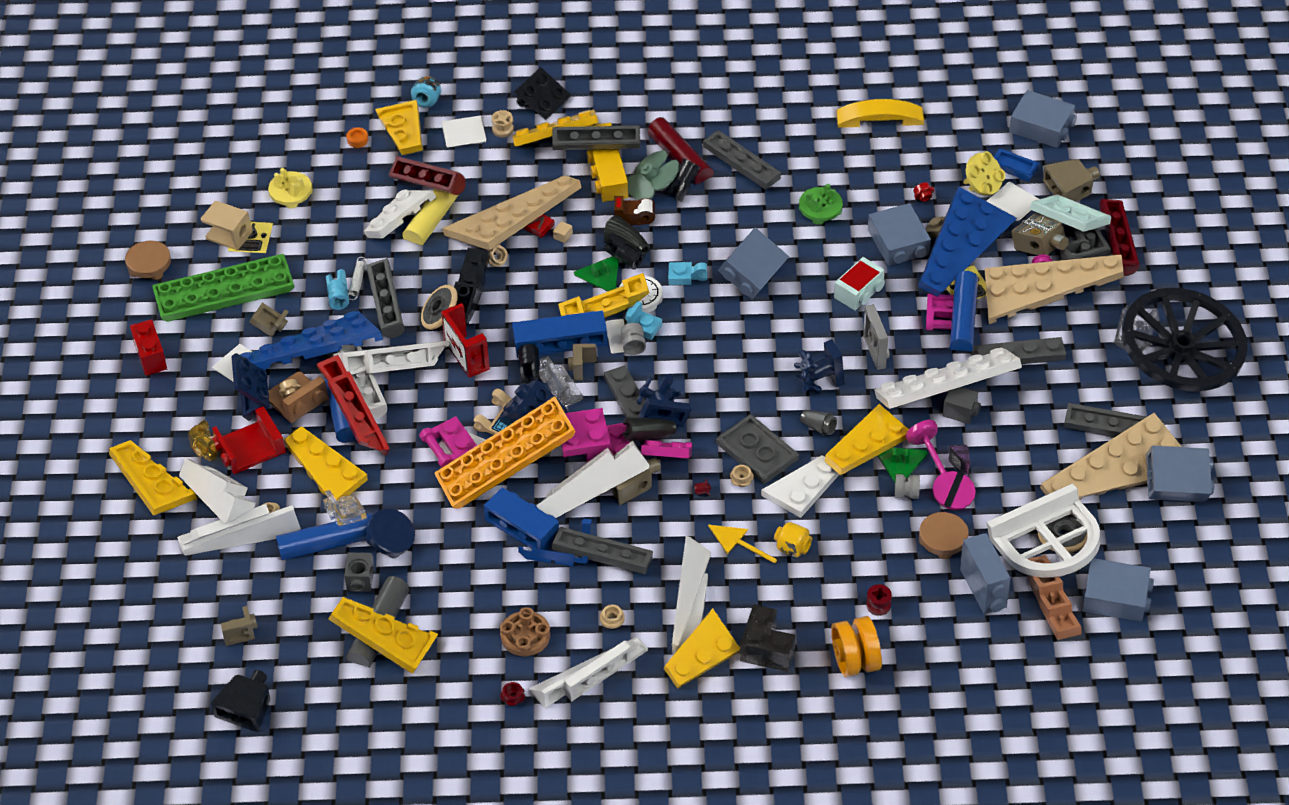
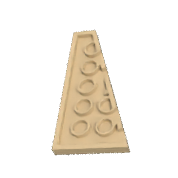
[442,176,581,250]
[1040,413,1182,500]

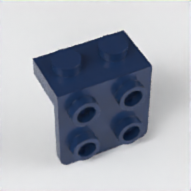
[231,353,270,421]
[500,379,568,425]

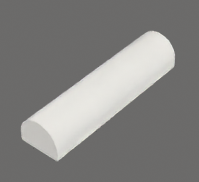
[337,345,387,420]

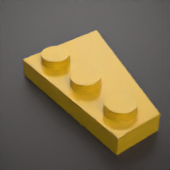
[375,100,423,155]

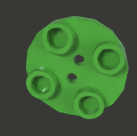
[799,183,843,224]

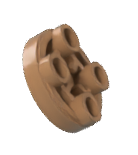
[125,241,171,280]
[919,512,968,559]
[500,607,550,656]

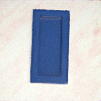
[994,148,1039,182]

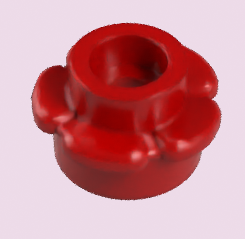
[913,182,934,202]

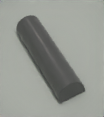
[552,125,640,150]
[366,258,405,338]
[346,576,409,667]

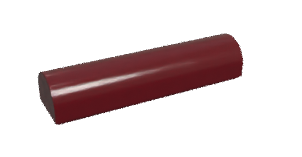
[648,117,713,185]
[389,156,466,195]
[1099,199,1140,276]

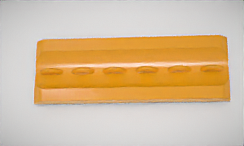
[434,397,576,509]

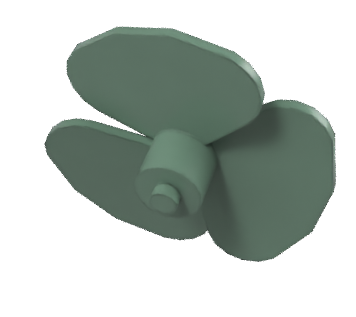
[627,150,679,200]

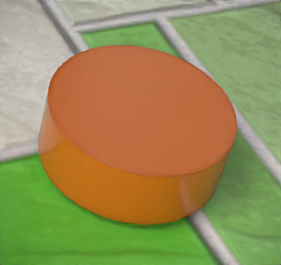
[346,127,369,148]

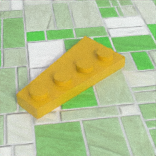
[512,109,599,147]
[825,404,909,475]

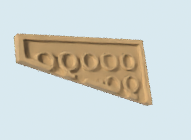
[985,255,1124,324]

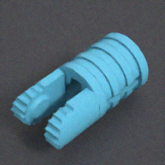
[326,269,349,310]

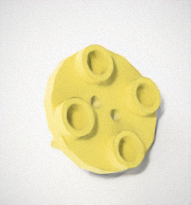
[963,151,1006,196]
[268,168,313,209]

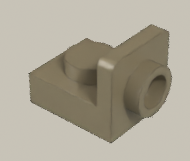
[220,606,258,646]

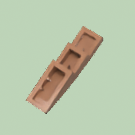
[1026,555,1081,640]

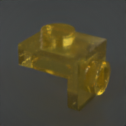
[188,420,217,462]

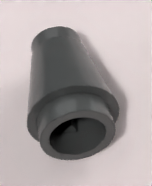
[800,410,837,436]

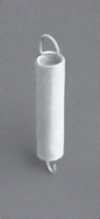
[348,257,367,300]

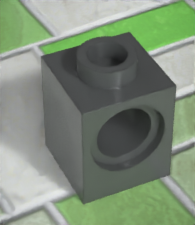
[344,553,374,592]

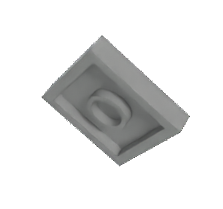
[863,304,890,370]

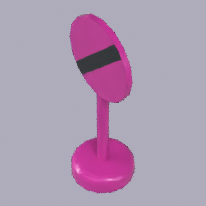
[906,420,976,510]

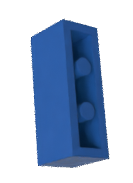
[484,487,559,550]

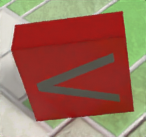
[524,214,555,238]

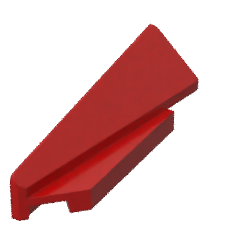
[317,355,390,456]

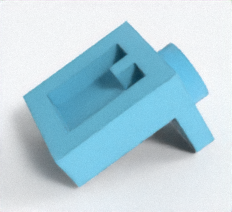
[625,301,662,340]

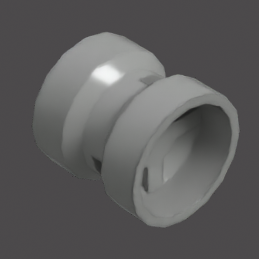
[621,323,646,355]
[894,474,920,499]

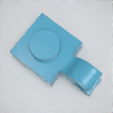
[668,262,708,285]

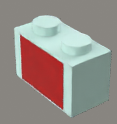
[834,257,885,311]

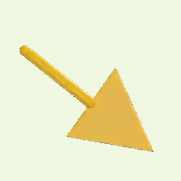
[708,525,777,563]

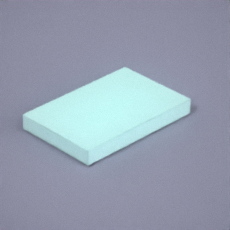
[1030,195,1111,232]

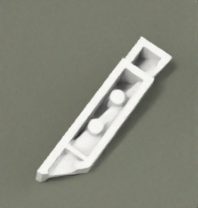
[177,504,301,555]
[529,638,648,708]

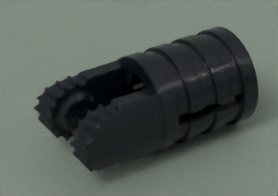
[665,158,701,202]
[603,232,645,270]
[518,344,542,384]

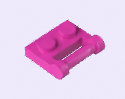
[926,294,954,331]
[419,416,477,468]
[641,440,692,458]

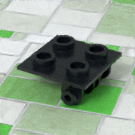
[514,67,572,120]

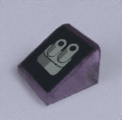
[948,445,970,477]

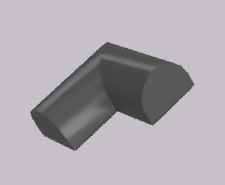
[1060,227,1111,260]

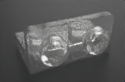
[323,490,367,526]

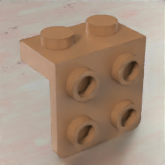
[268,372,328,423]

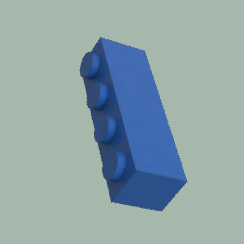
[512,310,608,358]

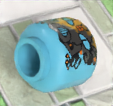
[411,76,441,108]

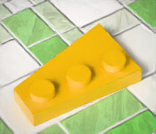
[664,609,741,689]

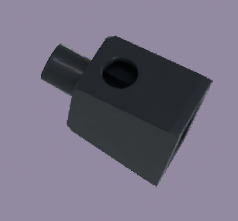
[211,670,270,732]

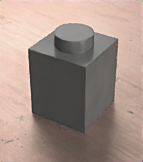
[943,387,981,424]

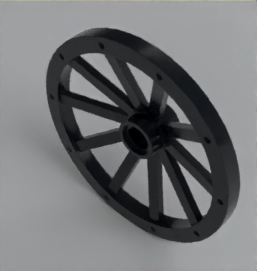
[1122,288,1248,391]

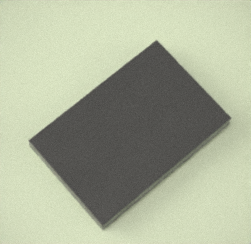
[716,414,799,484]

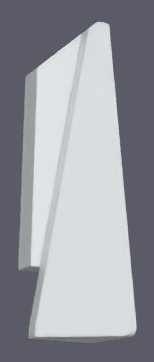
[333,341,450,375]
[536,441,650,518]
[179,458,256,524]
[672,536,711,655]

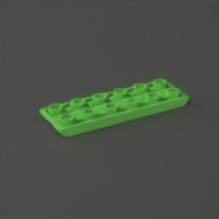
[152,253,294,322]

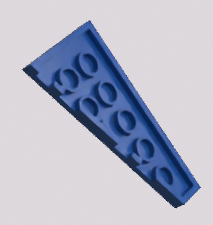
[918,187,1017,297]
[240,311,383,369]

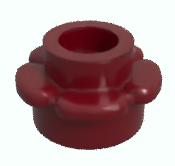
[500,682,525,706]

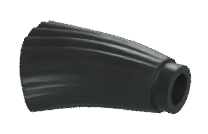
[604,215,650,254]
[623,417,676,441]

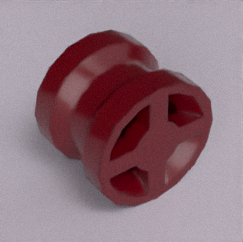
[866,584,892,616]

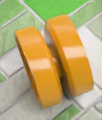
[831,616,882,678]

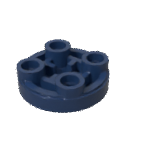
[365,509,415,558]

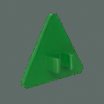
[574,256,619,292]
[877,448,927,483]

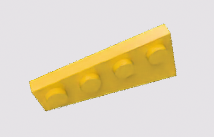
[284,426,368,508]
[109,440,197,516]
[328,597,438,674]

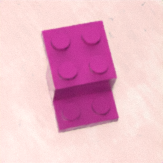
[561,408,631,463]

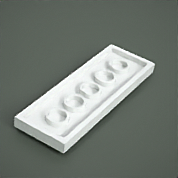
[874,348,1022,409]

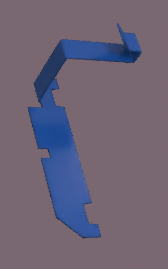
[518,518,592,566]

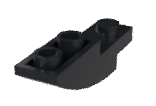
[454,248,491,326]

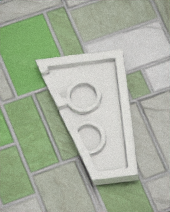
[364,190,436,238]
[761,455,839,518]

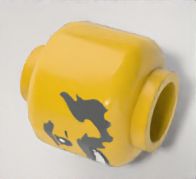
[774,522,812,557]

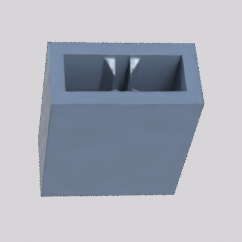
[1009,90,1077,148]
[868,203,931,266]
[718,227,789,300]
[1146,445,1215,502]
[960,533,1011,614]
[1082,558,1154,622]

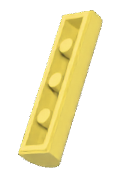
[403,190,458,246]

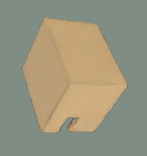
[553,221,573,243]

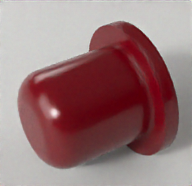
[694,479,711,496]

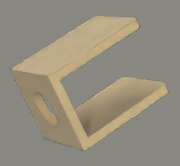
[201,201,253,251]

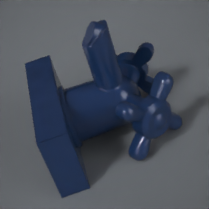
[794,339,845,392]
[637,374,692,427]

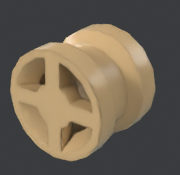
[491,110,514,138]

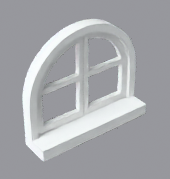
[987,484,1101,578]

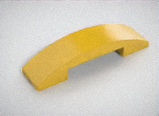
[837,99,924,128]
[558,273,650,318]

